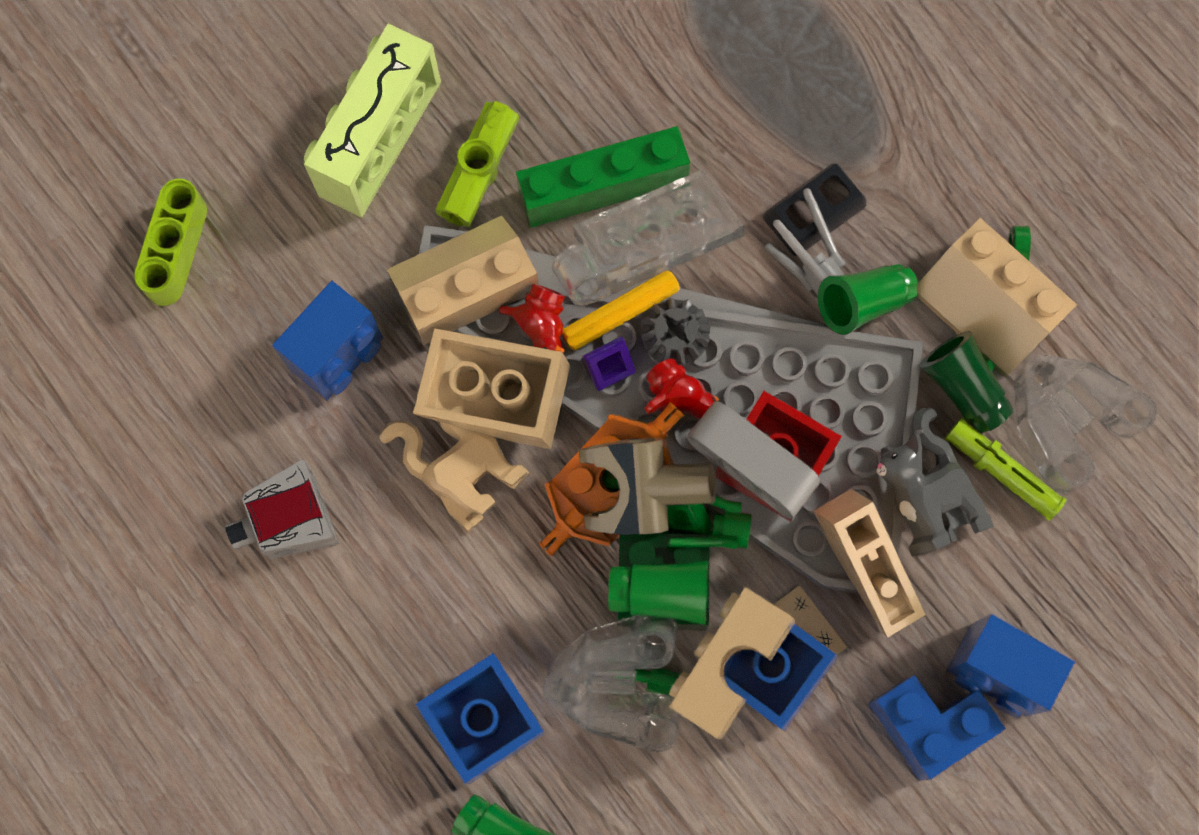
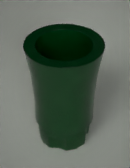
[919,331,1014,434]

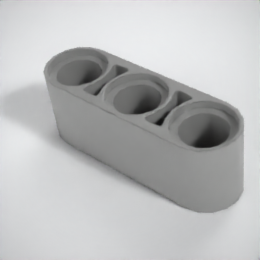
[686,401,821,518]

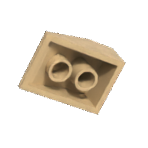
[413,328,570,449]

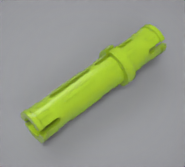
[944,417,1067,521]

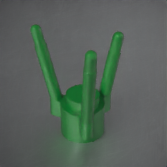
[658,495,752,549]

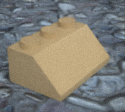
[387,216,539,345]
[917,218,1077,378]

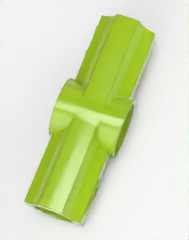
[436,101,519,227]

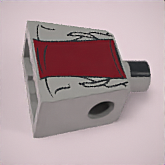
[225,459,340,559]

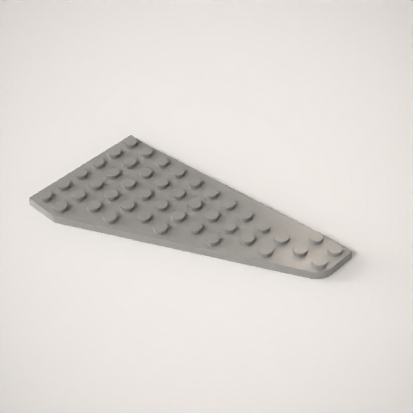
[419,225,923,593]

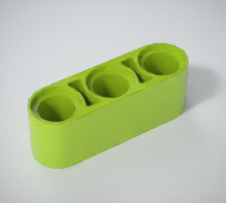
[134,178,207,306]

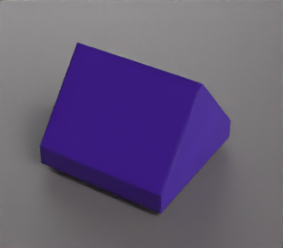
[580,336,636,391]

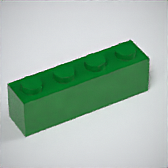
[516,126,691,228]

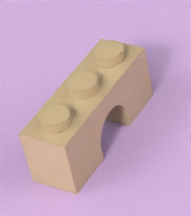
[669,587,796,740]

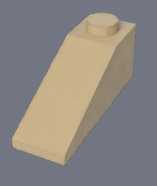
[814,489,925,638]

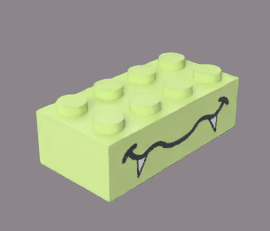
[304,23,441,218]

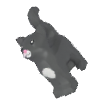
[876,407,994,557]

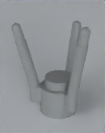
[765,188,846,296]

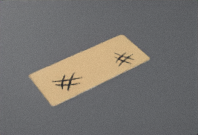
[774,586,846,655]

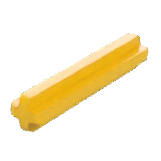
[562,271,680,350]

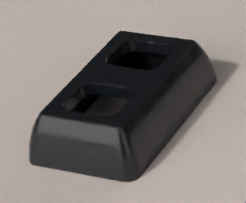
[763,163,867,256]

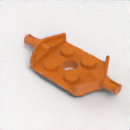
[539,403,684,556]

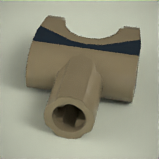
[579,438,716,535]

